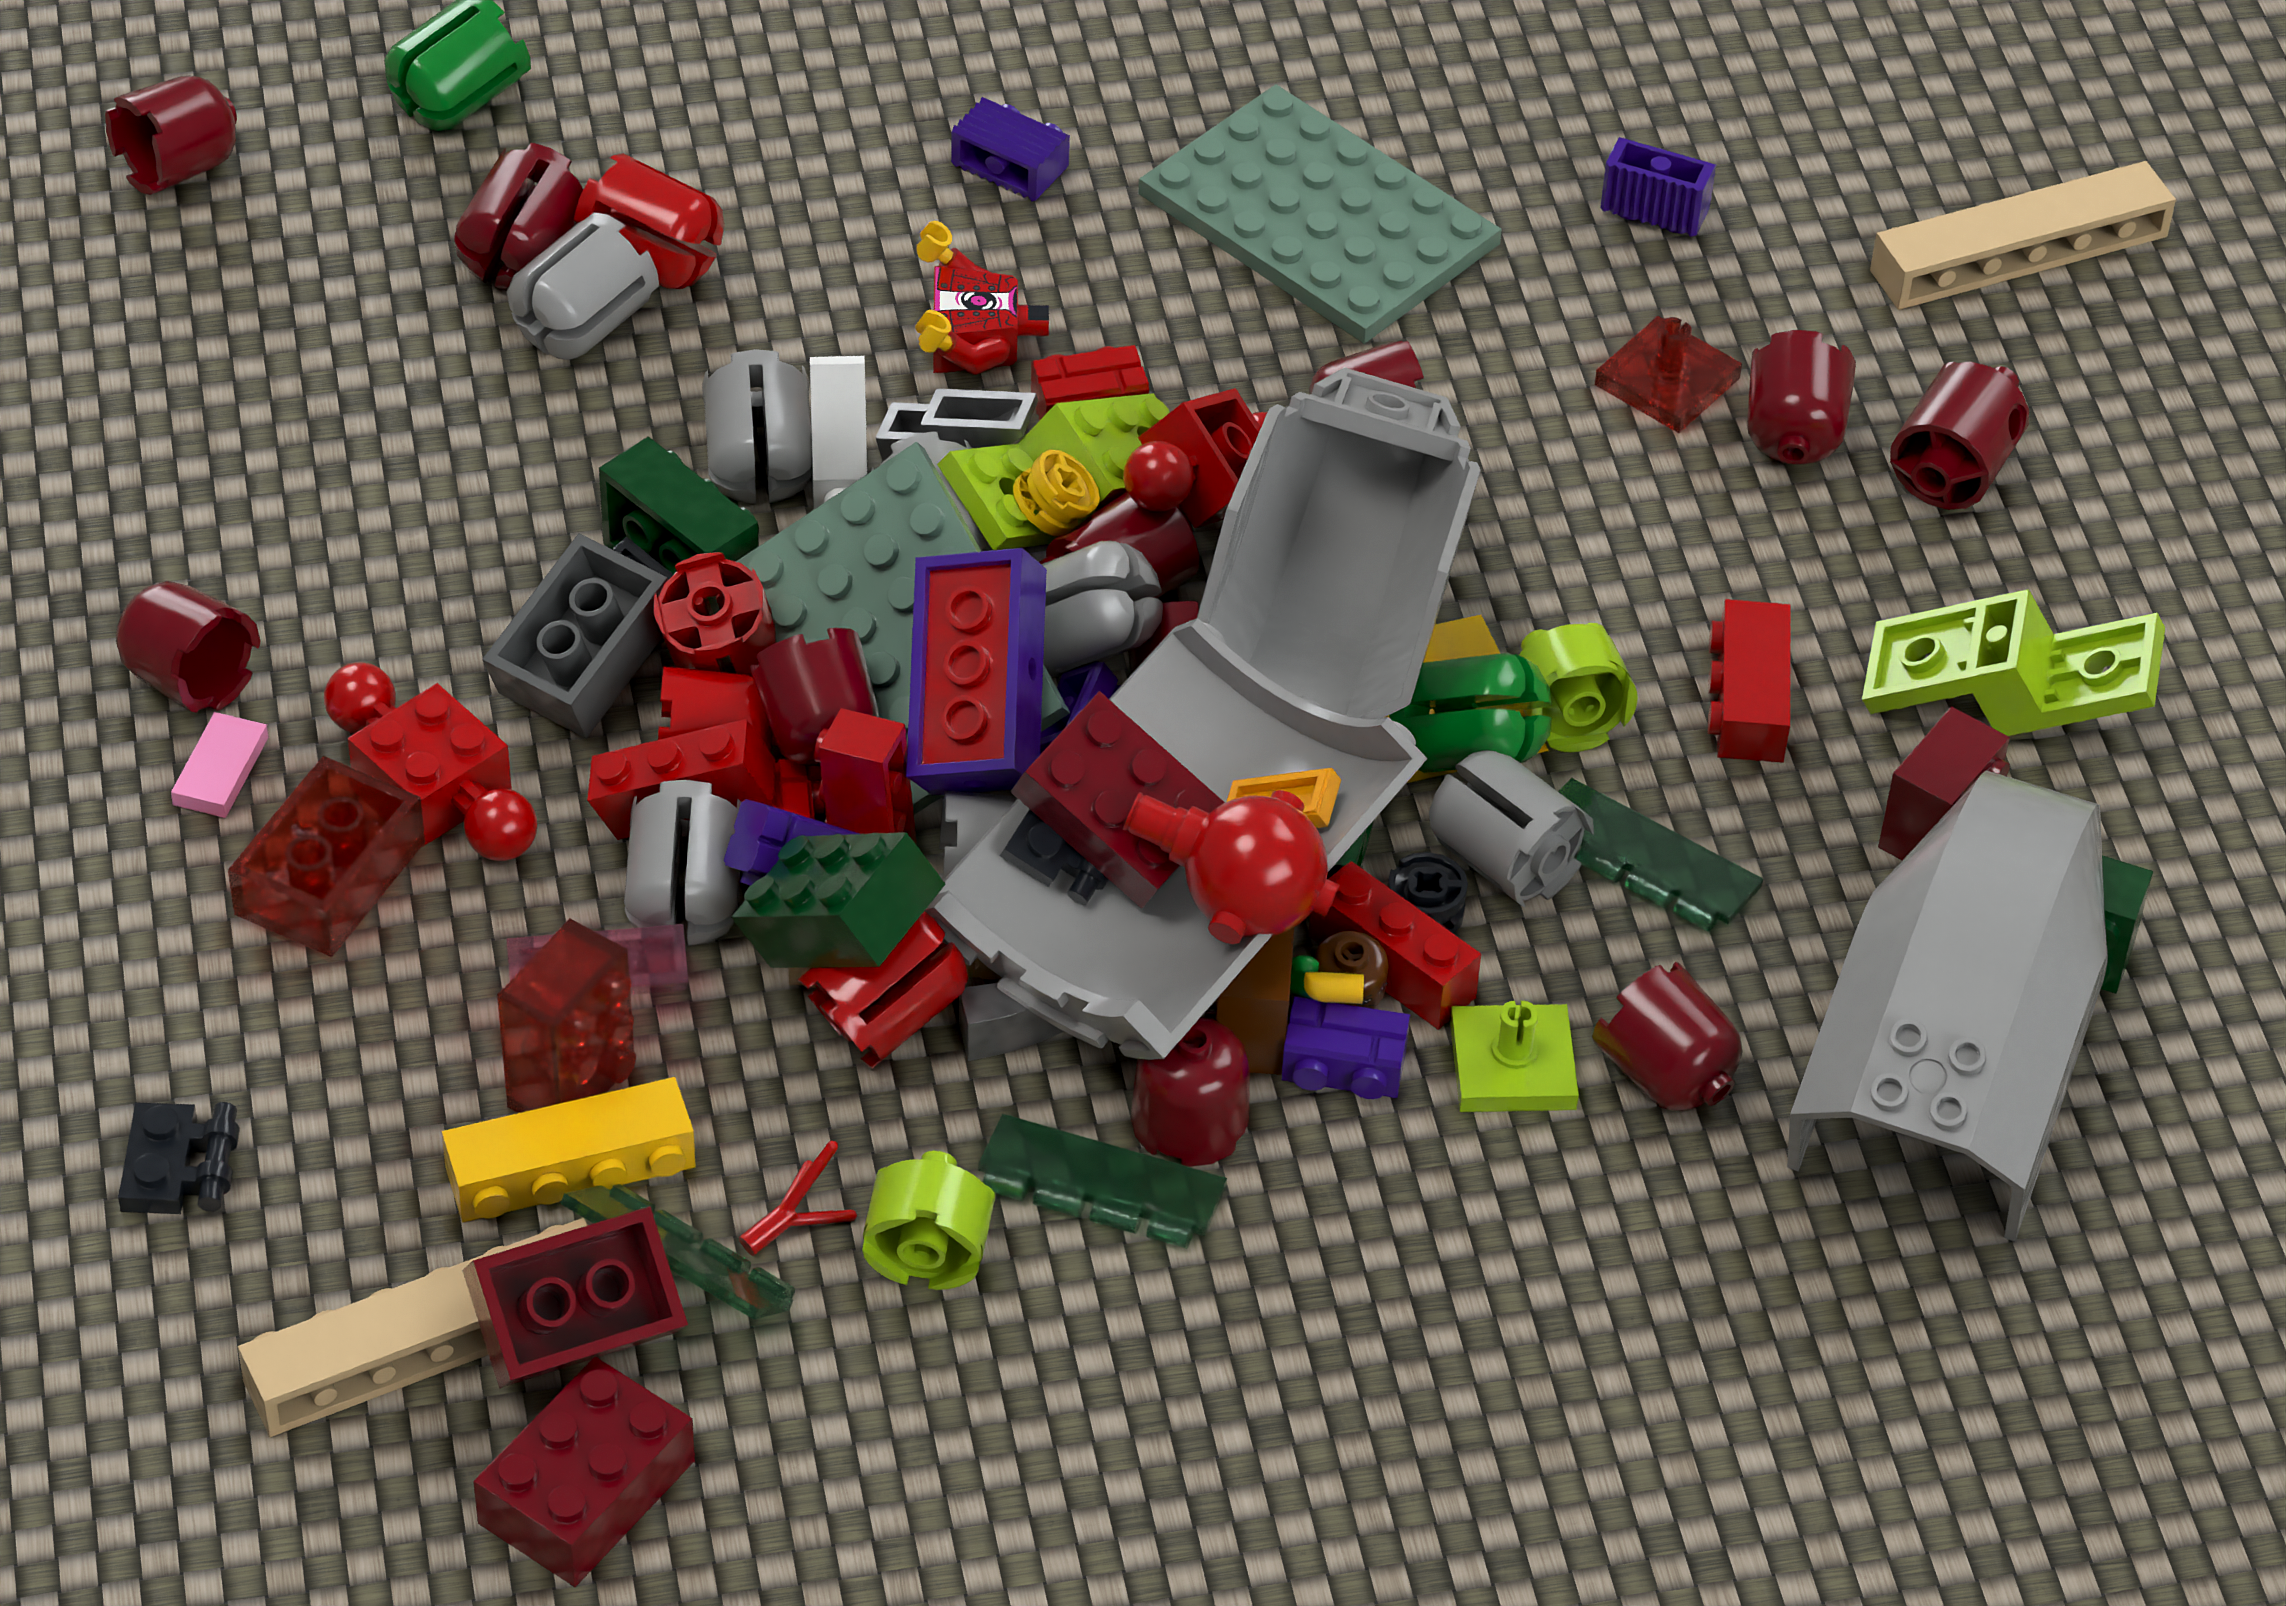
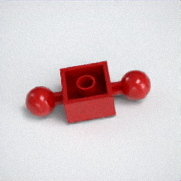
[1123,388,1268,528]
[324,662,538,861]

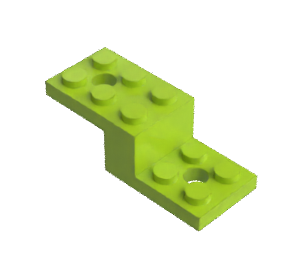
[937,393,1170,550]
[1862,589,2165,736]

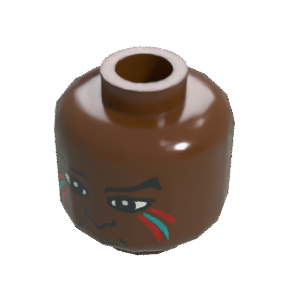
[1314,930,1389,1009]

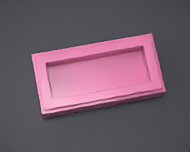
[171,712,269,818]

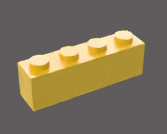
[442,1077,696,1223]

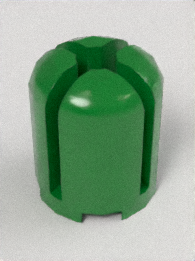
[384,0,531,131]
[1389,653,1552,773]

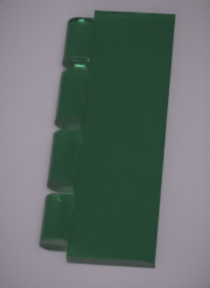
[1558,777,1764,932]
[978,1114,1227,1249]
[560,1184,795,1320]

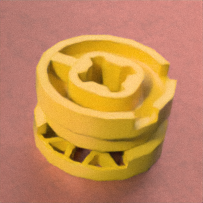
[1013,449,1100,536]

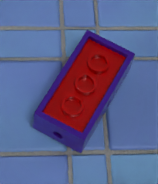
[906,548,1047,796]

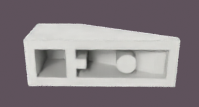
[810,356,867,509]

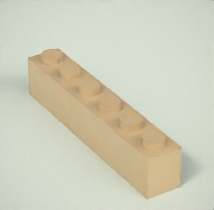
[1870,161,2176,310]
[238,1218,587,1437]

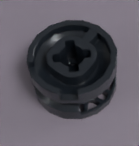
[1387,852,1468,934]

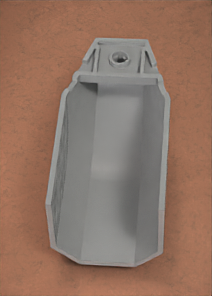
[1197,368,1481,719]
[1787,770,2107,1242]

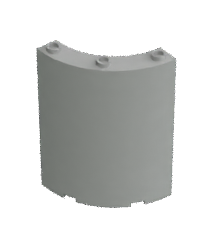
[925,618,1427,1060]

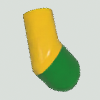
[1290,955,1364,1004]

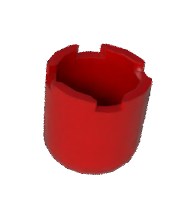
[658,667,777,752]

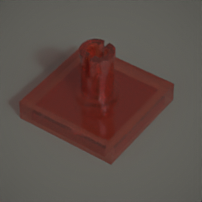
[1595,316,1742,433]

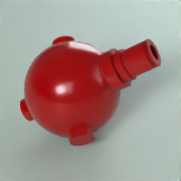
[1123,790,1340,944]

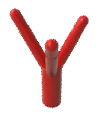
[739,1141,857,1256]

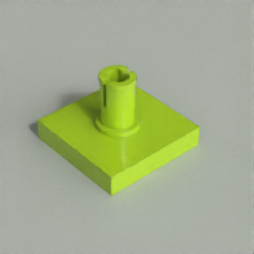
[1450,1000,1579,1112]

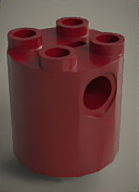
[1890,362,2029,510]
[1039,492,1200,600]

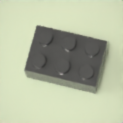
[482,533,668,739]

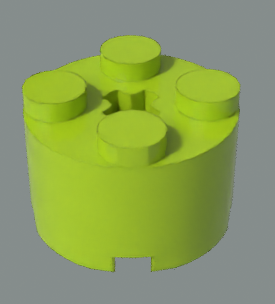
[1519,623,1638,752]
[862,1151,995,1290]

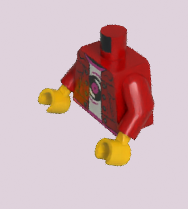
[915,221,1049,375]

